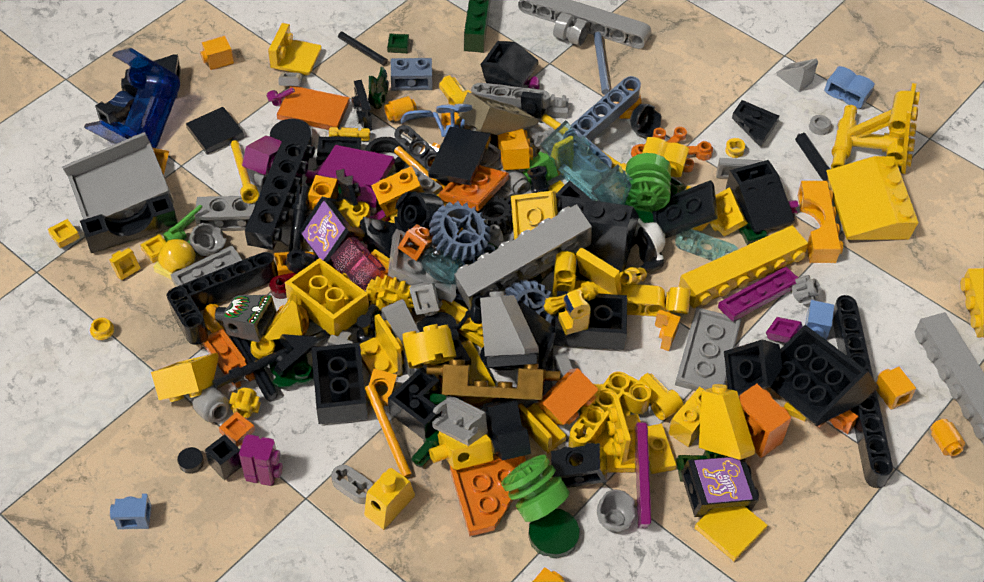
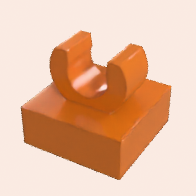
[219,412,255,447]

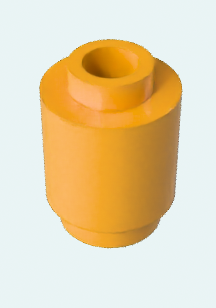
[384,96,417,122]
[930,419,965,456]

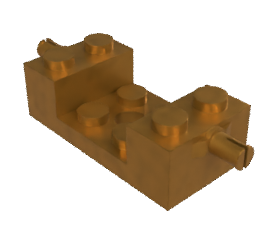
[427,359,560,400]

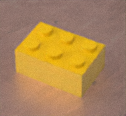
[285,258,369,336]

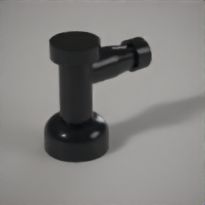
[356,304,379,344]

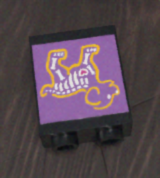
[299,196,365,269]
[681,457,759,517]

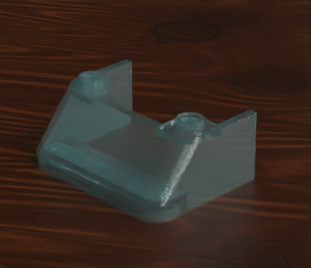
[540,120,632,205]

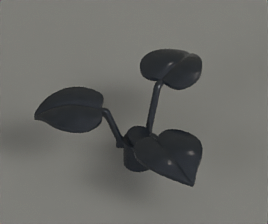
[417,296,519,371]

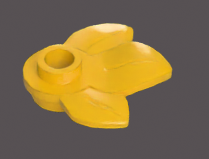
[338,199,370,228]

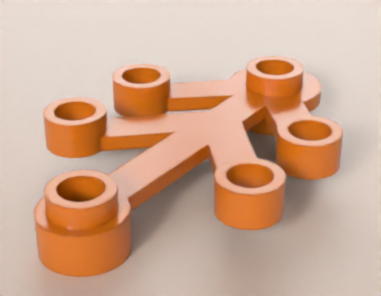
[631,127,713,173]

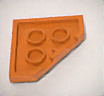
[450,455,526,536]

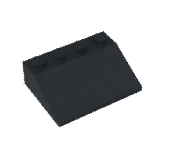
[551,195,639,273]
[770,325,879,426]

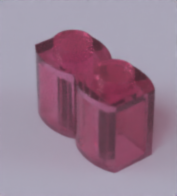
[330,237,386,290]

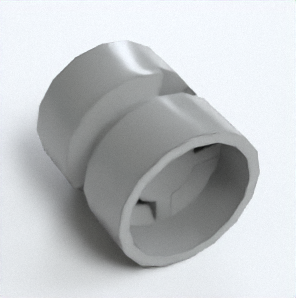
[553,12,590,46]

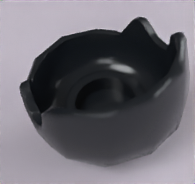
[630,103,662,137]

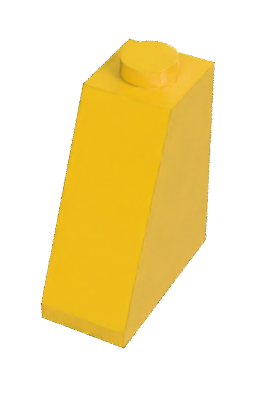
[699,384,755,460]

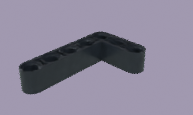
[166,252,278,345]

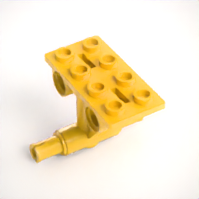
[831,83,920,174]

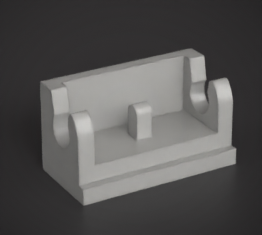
[432,395,488,446]

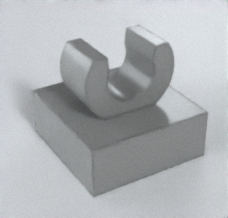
[547,94,569,119]

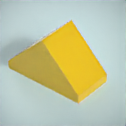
[264,294,303,341]

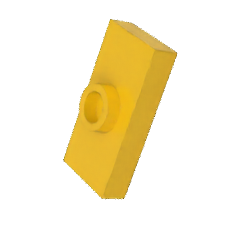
[647,423,676,474]

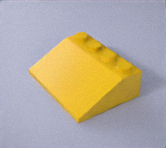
[826,156,918,240]

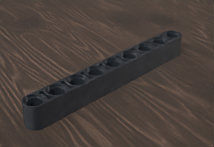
[832,295,893,488]

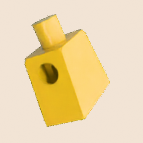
[429,431,493,470]
[364,468,415,530]

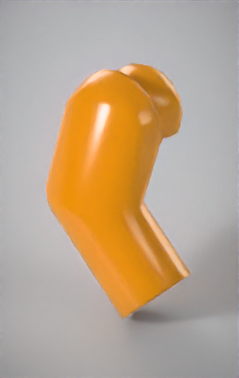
[203,304,225,333]

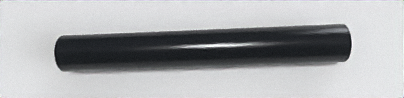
[338,31,388,66]

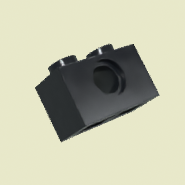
[551,443,607,488]

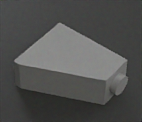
[480,291,539,356]
[381,299,427,377]

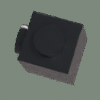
[205,434,242,480]

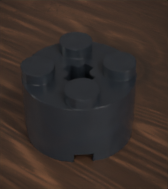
[394,191,444,233]

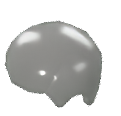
[189,223,226,257]
[597,489,636,532]

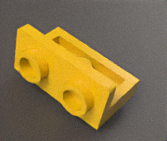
[710,187,747,237]

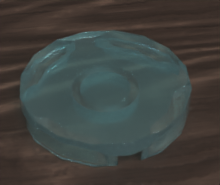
[421,247,464,285]

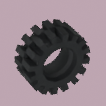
[476,195,513,235]

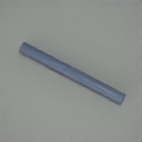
[594,32,610,95]

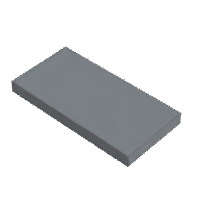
[675,307,741,391]

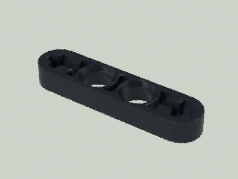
[394,125,450,186]

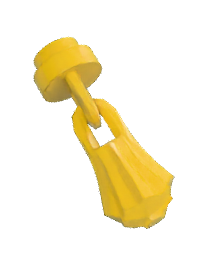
[544,281,598,315]

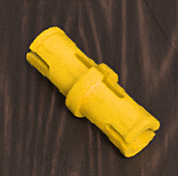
[619,267,647,285]

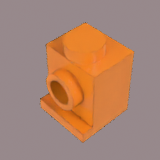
[397,224,433,261]

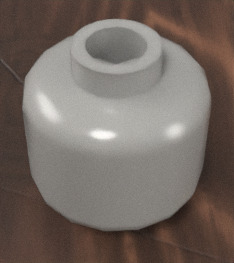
[193,386,230,423]

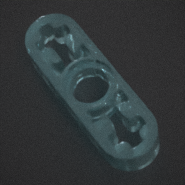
[675,229,738,261]

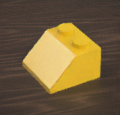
[151,353,219,402]

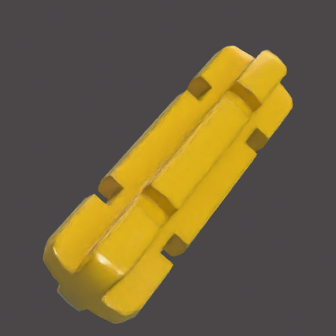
[329,127,371,141]

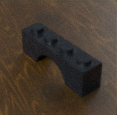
[80,194,178,253]

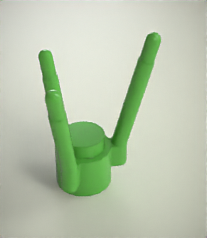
[163,205,223,243]

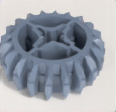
[429,201,491,262]
[504,280,555,323]

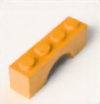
[797,181,843,263]

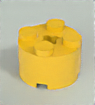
[402,324,457,369]

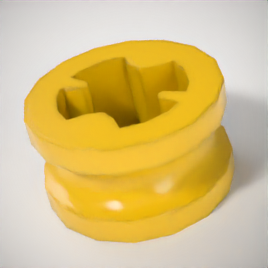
[725,138,745,158]

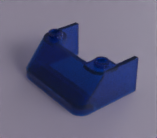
[84,48,180,148]

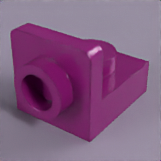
[766,317,803,343]

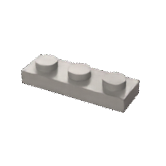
[171,246,242,287]

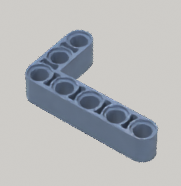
[562,76,641,182]

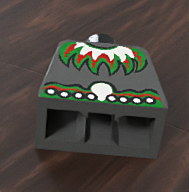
[215,294,277,342]

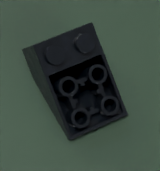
[726,160,795,234]

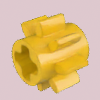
[229,388,261,418]

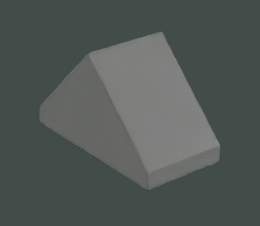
[776,58,818,92]

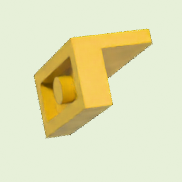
[518,403,566,454]

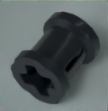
[527,166,550,193]

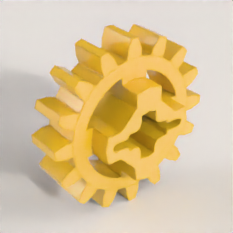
[366,275,414,313]

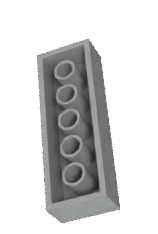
[454,204,592,309]

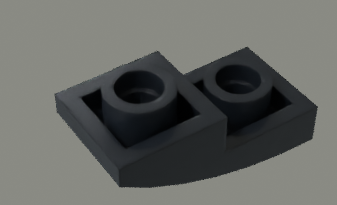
[336,169,361,206]

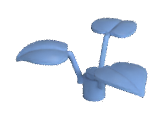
[400,104,472,137]

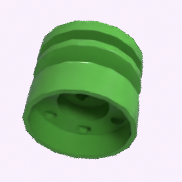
[624,153,672,212]
[501,455,570,522]

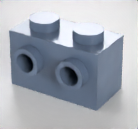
[391,58,432,91]

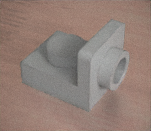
[409,281,443,316]

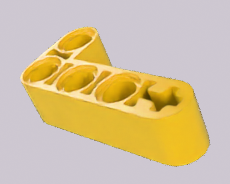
[568,371,651,448]

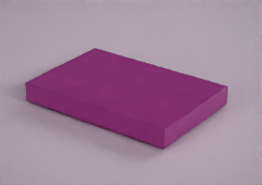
[317,145,395,190]

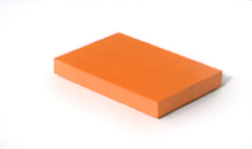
[277,86,350,130]
[439,165,509,211]

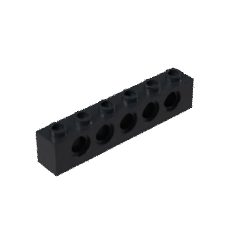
[245,132,315,250]

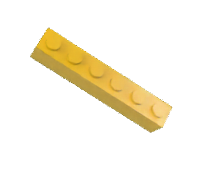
[678,225,809,308]

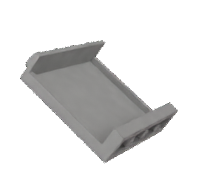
[62,132,175,220]

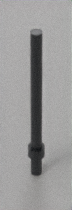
[212,330,331,389]

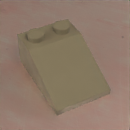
[458,92,539,135]

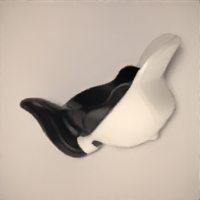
[634,218,665,276]

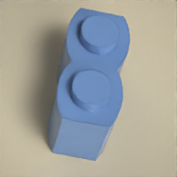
[824,66,875,108]

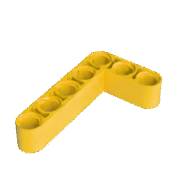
[552,251,665,316]

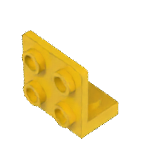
[268,23,322,75]
[360,314,404,377]
[606,398,651,466]

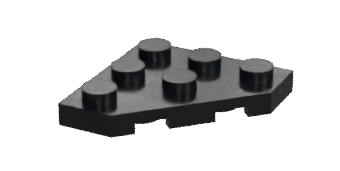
[360,217,397,258]

